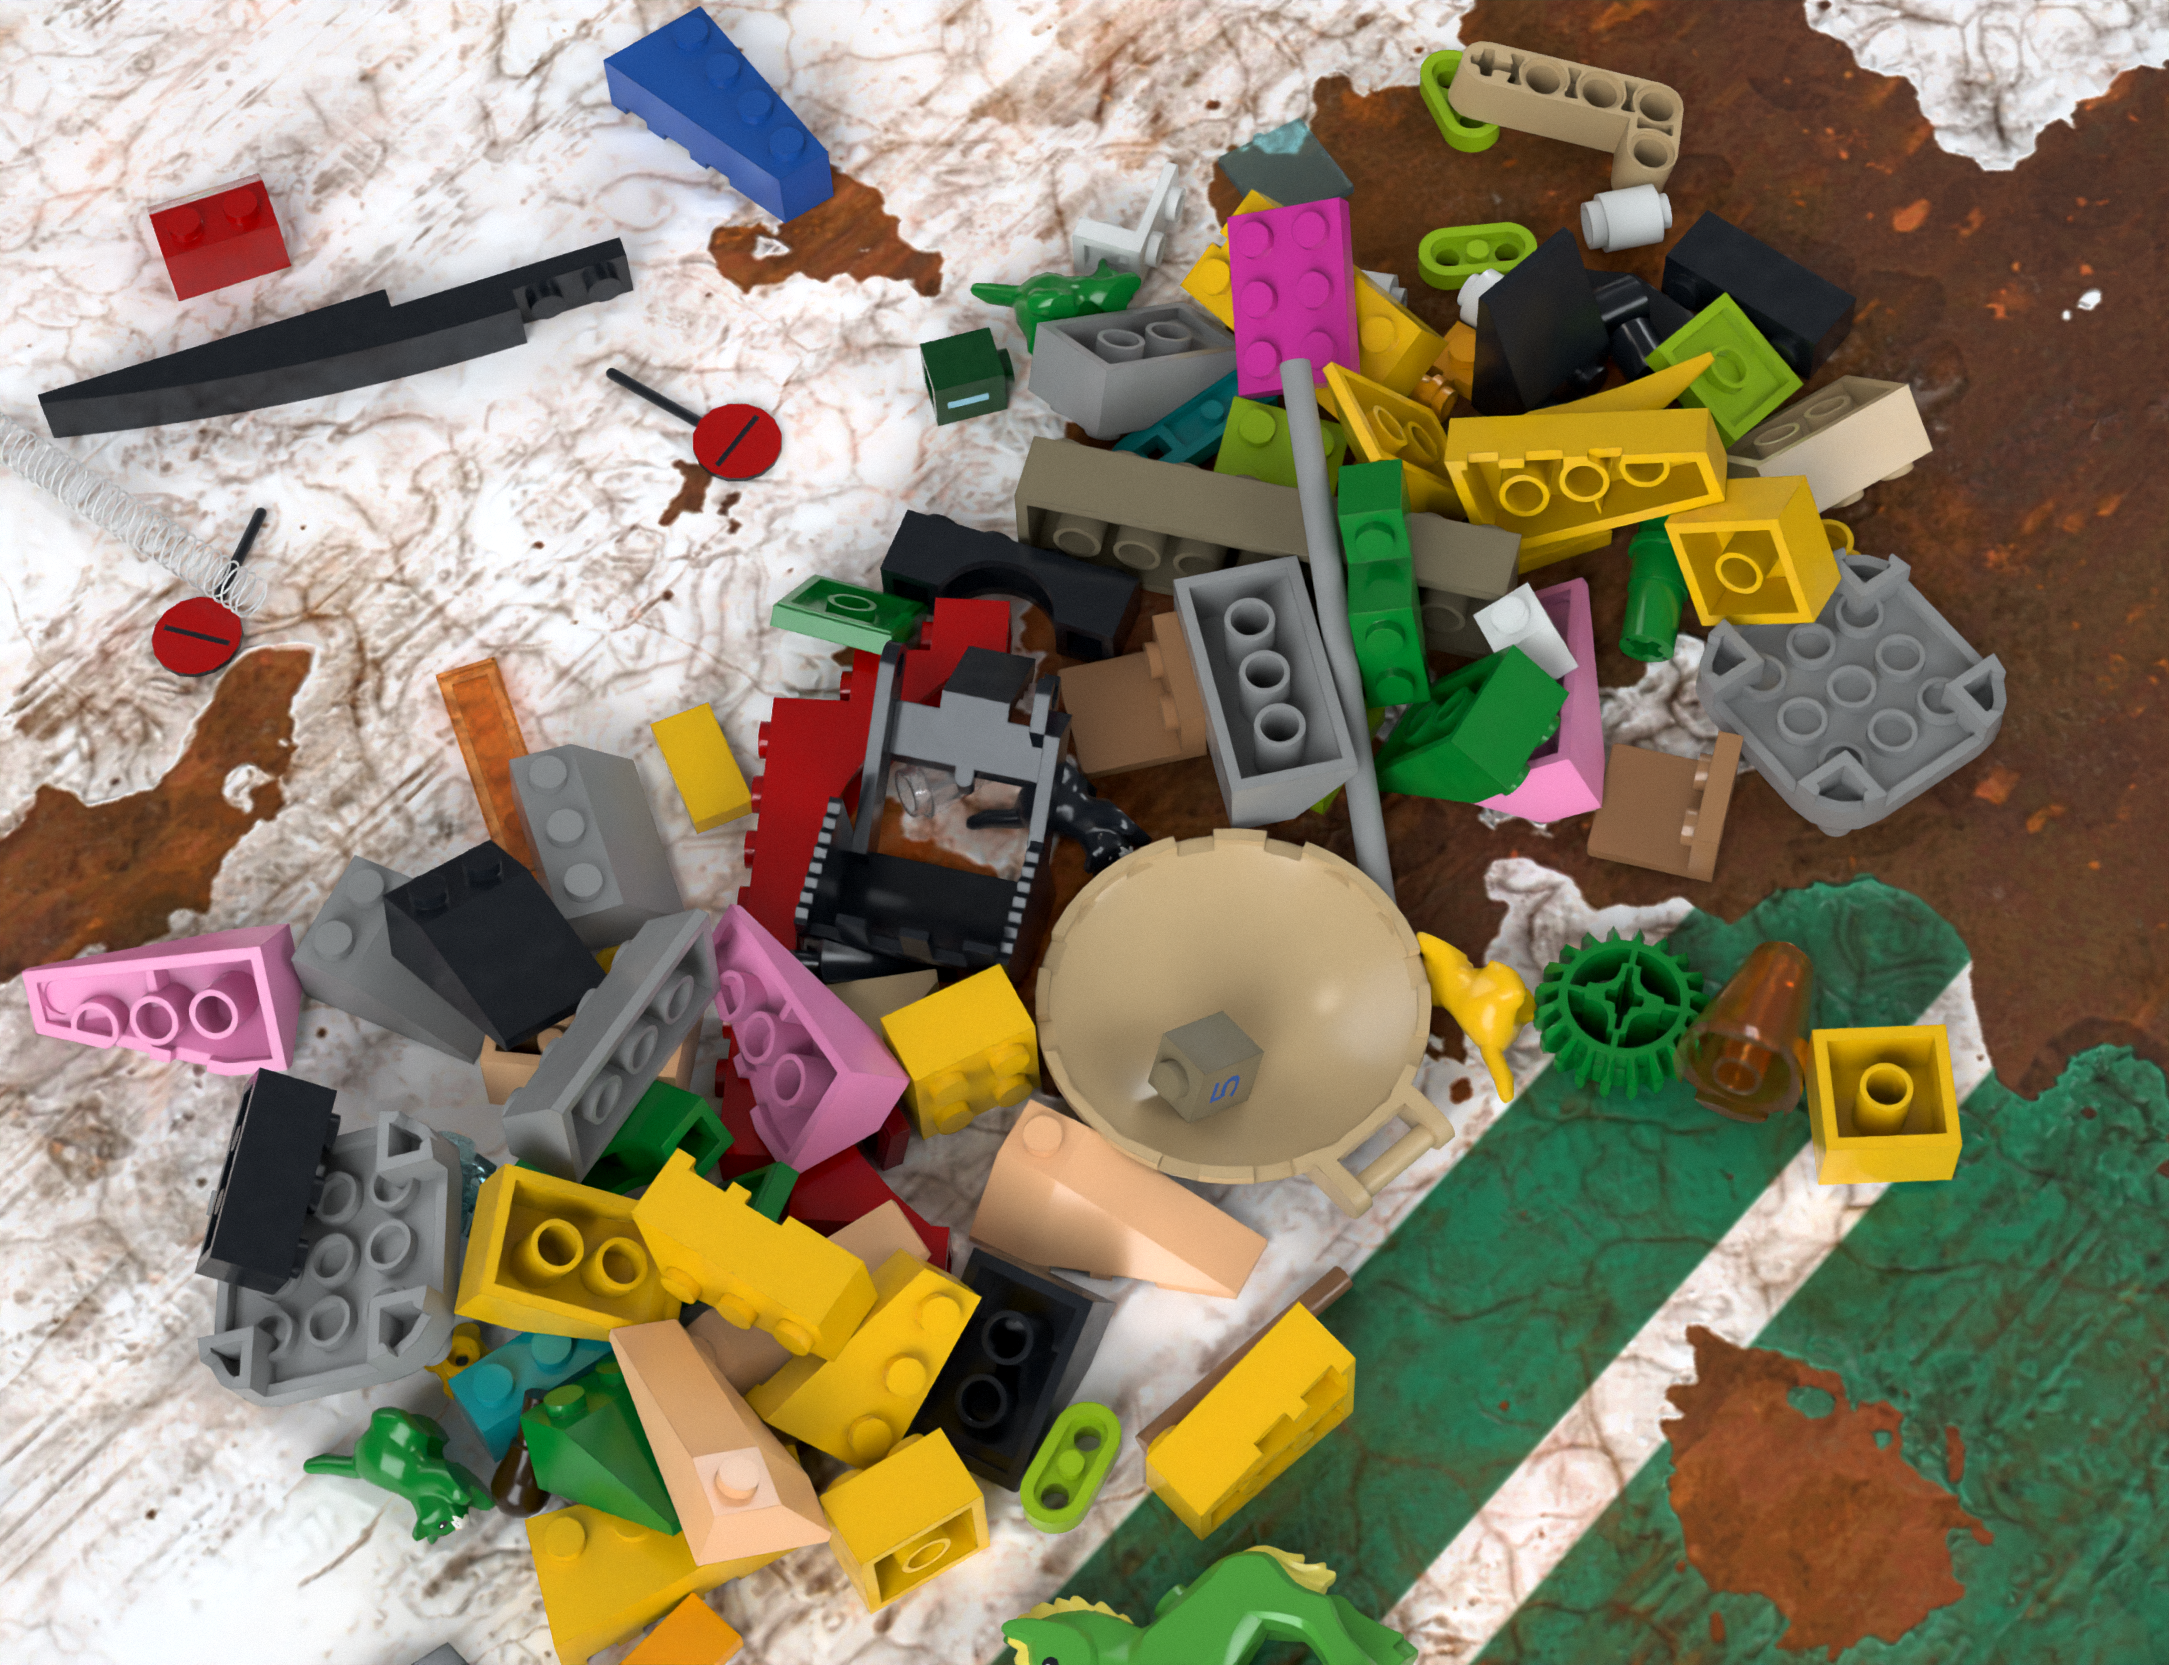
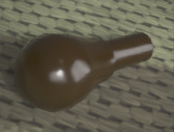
[491,1388,551,1518]

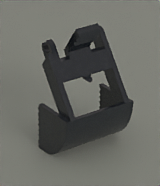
[793,640,1073,983]

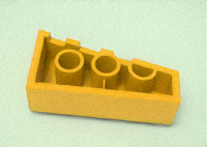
[1444,408,1728,551]
[524,1444,800,1665]

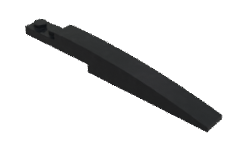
[38,237,633,438]

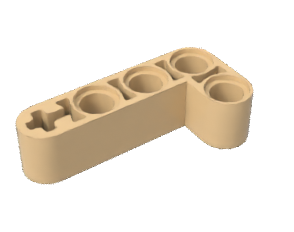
[1448,41,1684,194]

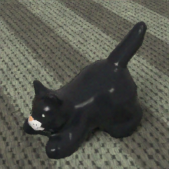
[966,760,1153,878]

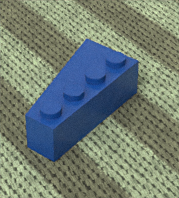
[603,6,834,224]

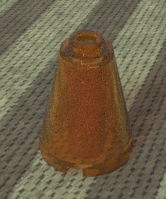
[1673,941,1814,1123]

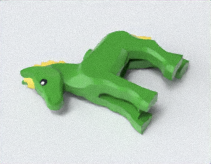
[1001,1545,1419,1665]

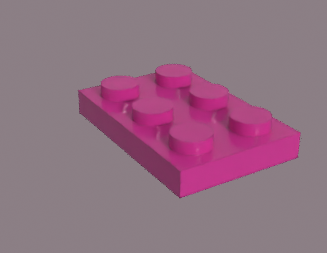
[1227,197,1360,400]

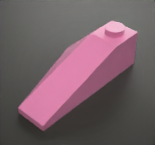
[1471,577,1605,824]
[712,904,911,1173]
[22,923,302,1076]

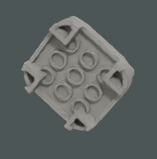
[1695,547,2007,837]
[197,1111,463,1407]

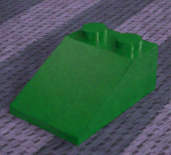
[1373,644,1570,804]
[519,1354,683,1536]

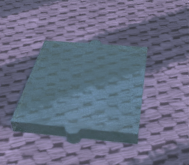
[1218,117,1354,207]

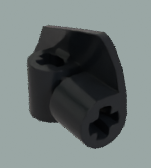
[1585,268,1696,384]

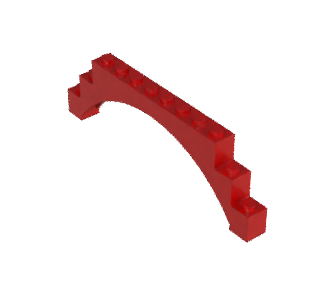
[715,598,1013,1274]

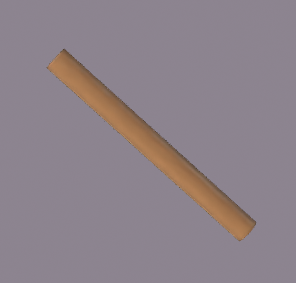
[1135,1266,1353,1454]

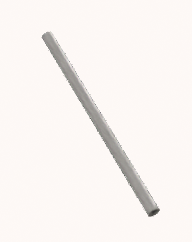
[1279,358,1397,906]

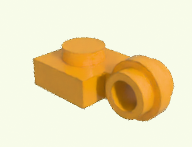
[1409,321,1476,423]

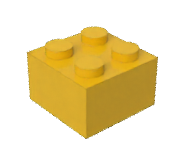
[1664,475,1842,626]
[880,963,1041,1140]
[1804,1024,1962,1185]
[818,1427,991,1615]

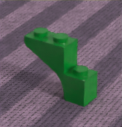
[1338,459,1431,709]
[514,1080,735,1196]

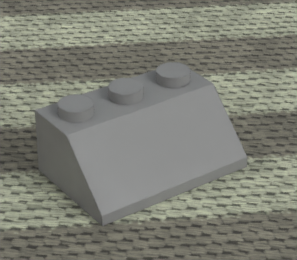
[509,744,685,951]

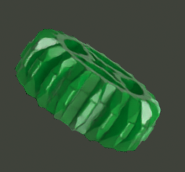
[1533,926,1711,1101]

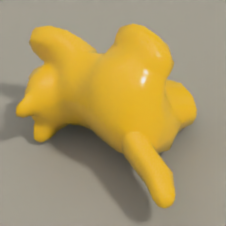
[1415,932,1537,1104]

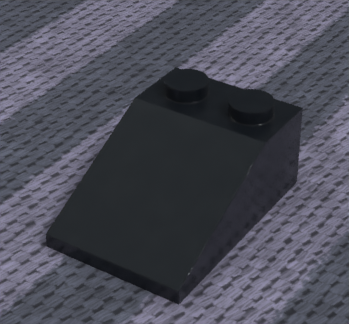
[1471,226,1610,417]
[383,840,607,1051]
[902,1247,1117,1493]

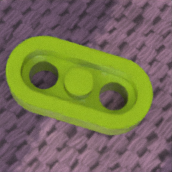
[1419,50,1501,153]
[1418,222,1537,290]
[1020,1402,1122,1534]

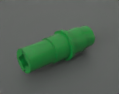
[1619,515,1689,663]

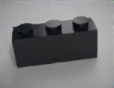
[1661,210,1857,380]
[195,1067,341,1295]

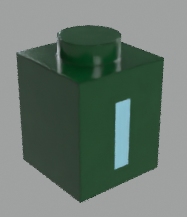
[919,327,1015,426]

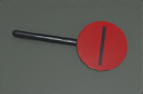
[606,368,782,482]
[151,507,267,677]

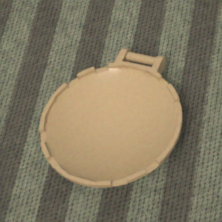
[1035,828,1455,1219]

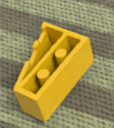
[631,1148,879,1363]
[743,1248,982,1471]
[1145,1301,1356,1542]

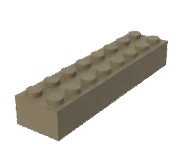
[1014,436,1522,660]

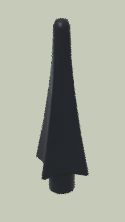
[789,938,957,985]

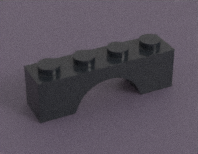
[880,510,1140,663]

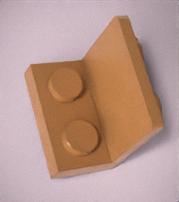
[1057,611,1207,780]
[1587,731,1744,883]

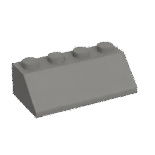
[1173,555,1359,829]
[501,908,721,1184]

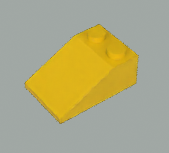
[1322,361,1467,522]
[454,1163,682,1342]

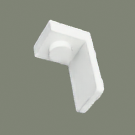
[1072,162,1186,288]

